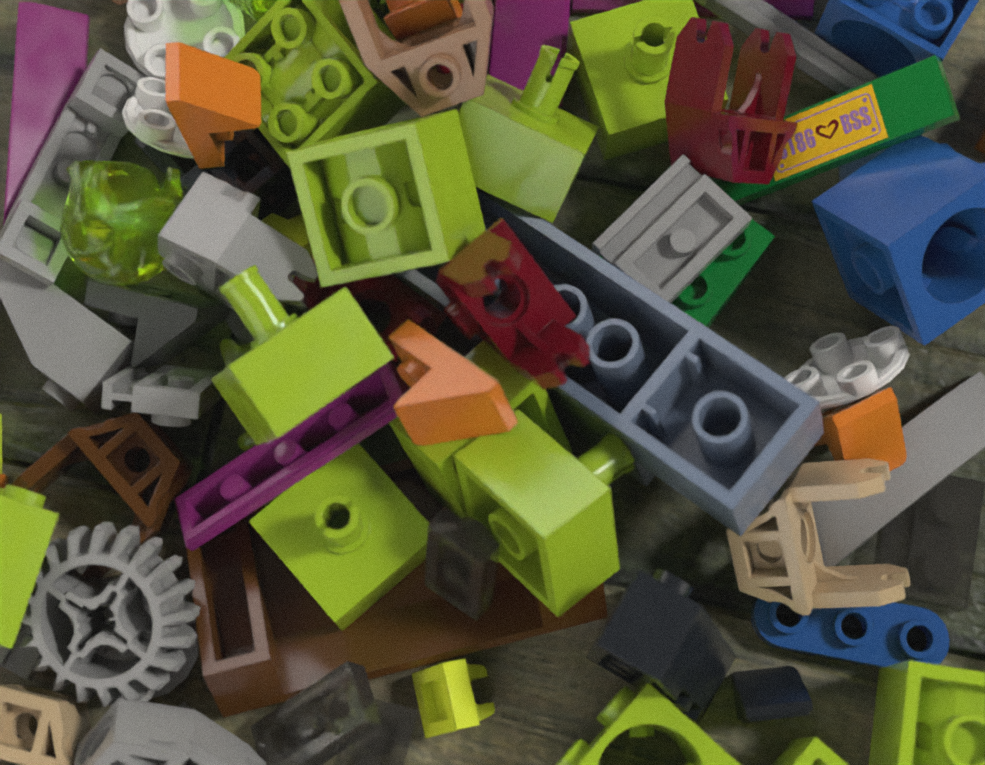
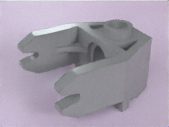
[158,172,318,317]
[74,698,266,765]

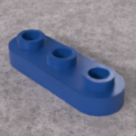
[751,597,950,668]

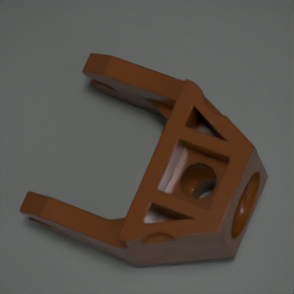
[11,412,194,581]

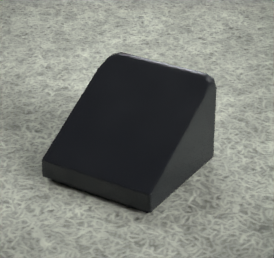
[732,666,813,723]

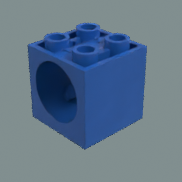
[814,0,979,77]
[812,135,985,346]

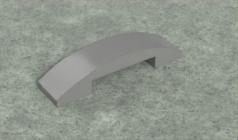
[0,48,146,286]
[811,372,985,567]

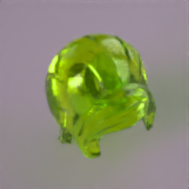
[60,159,183,286]

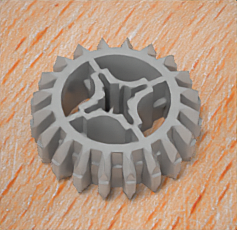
[20,522,201,707]

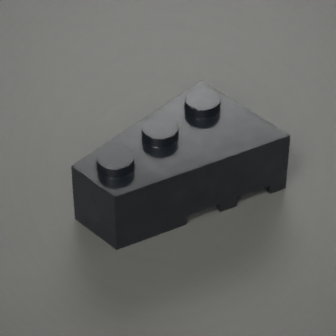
[586,568,736,725]

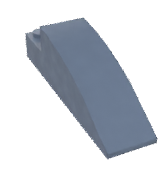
[391,187,824,537]

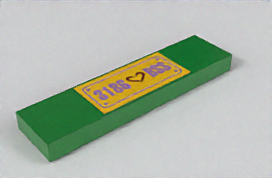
[708,55,960,205]

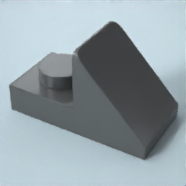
[84,276,230,369]

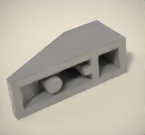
[0,259,134,414]

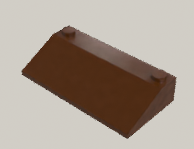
[186,459,608,717]

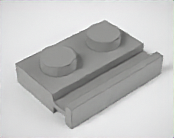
[591,154,752,303]
[101,365,223,427]

